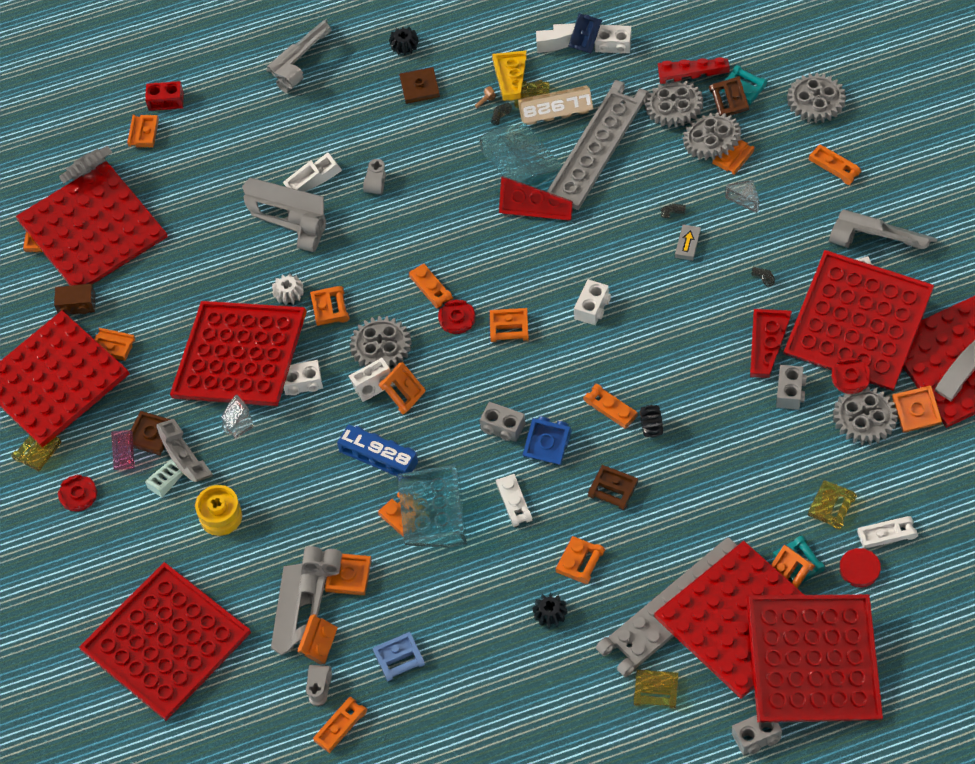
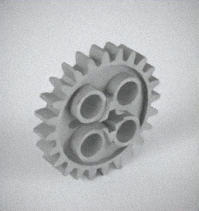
[787,73,846,123]
[645,80,704,128]
[682,112,742,160]
[59,145,112,184]
[350,316,411,369]
[833,386,898,445]

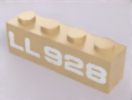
[518,85,593,125]

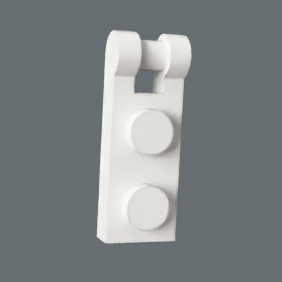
[496,474,532,527]
[857,516,918,549]

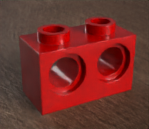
[145,81,184,111]

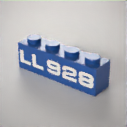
[337,424,418,481]

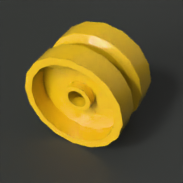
[195,485,243,536]

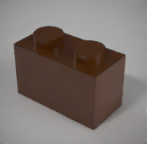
[54,284,96,315]

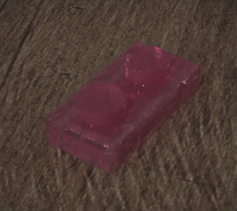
[111,430,135,470]

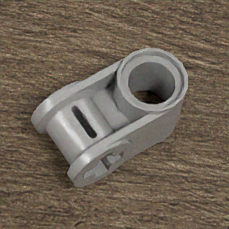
[363,159,386,194]
[306,665,332,706]

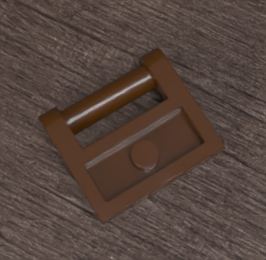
[709,76,749,117]
[588,465,638,511]

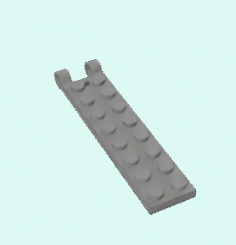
[547,80,649,210]
[596,537,737,677]

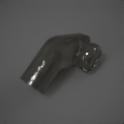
[491,103,512,126]
[660,203,686,219]
[751,266,775,287]

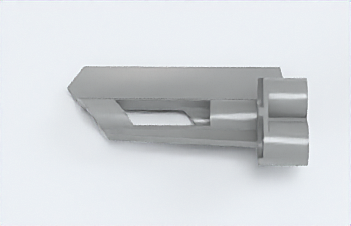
[266,19,332,93]
[242,177,326,252]
[829,209,938,249]
[271,546,342,656]

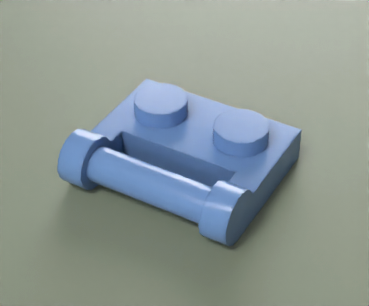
[372,632,425,682]

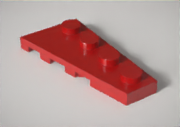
[658,57,730,84]
[499,176,573,220]
[750,309,792,378]

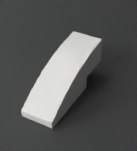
[536,23,576,53]
[283,153,342,192]

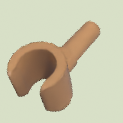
[475,86,496,108]

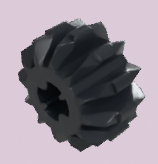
[389,27,419,55]
[640,405,663,438]
[532,593,567,629]

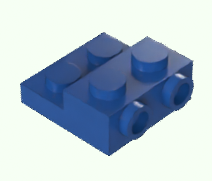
[523,416,572,466]

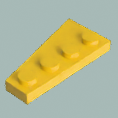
[492,50,527,101]

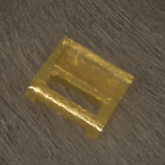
[11,436,62,472]
[808,480,857,529]
[634,670,678,709]

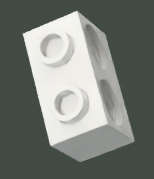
[595,25,632,53]
[574,279,611,326]
[349,358,395,402]
[284,360,323,395]

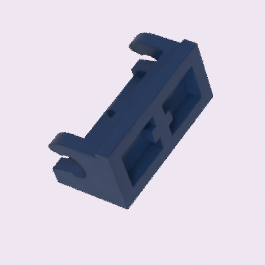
[568,13,602,54]

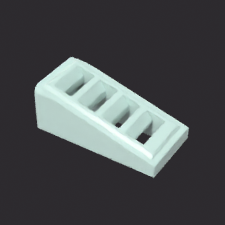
[145,459,183,498]

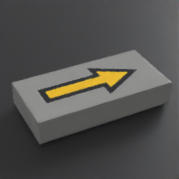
[675,225,701,261]

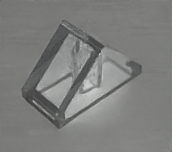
[725,180,759,213]

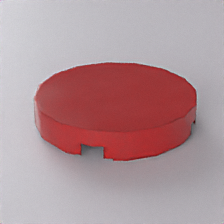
[438,299,476,334]
[832,357,871,394]
[58,475,98,512]
[840,548,881,587]

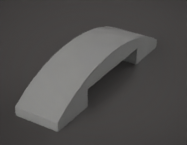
[935,340,975,401]
[157,419,213,482]

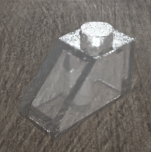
[221,395,254,439]

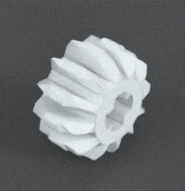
[272,274,304,305]

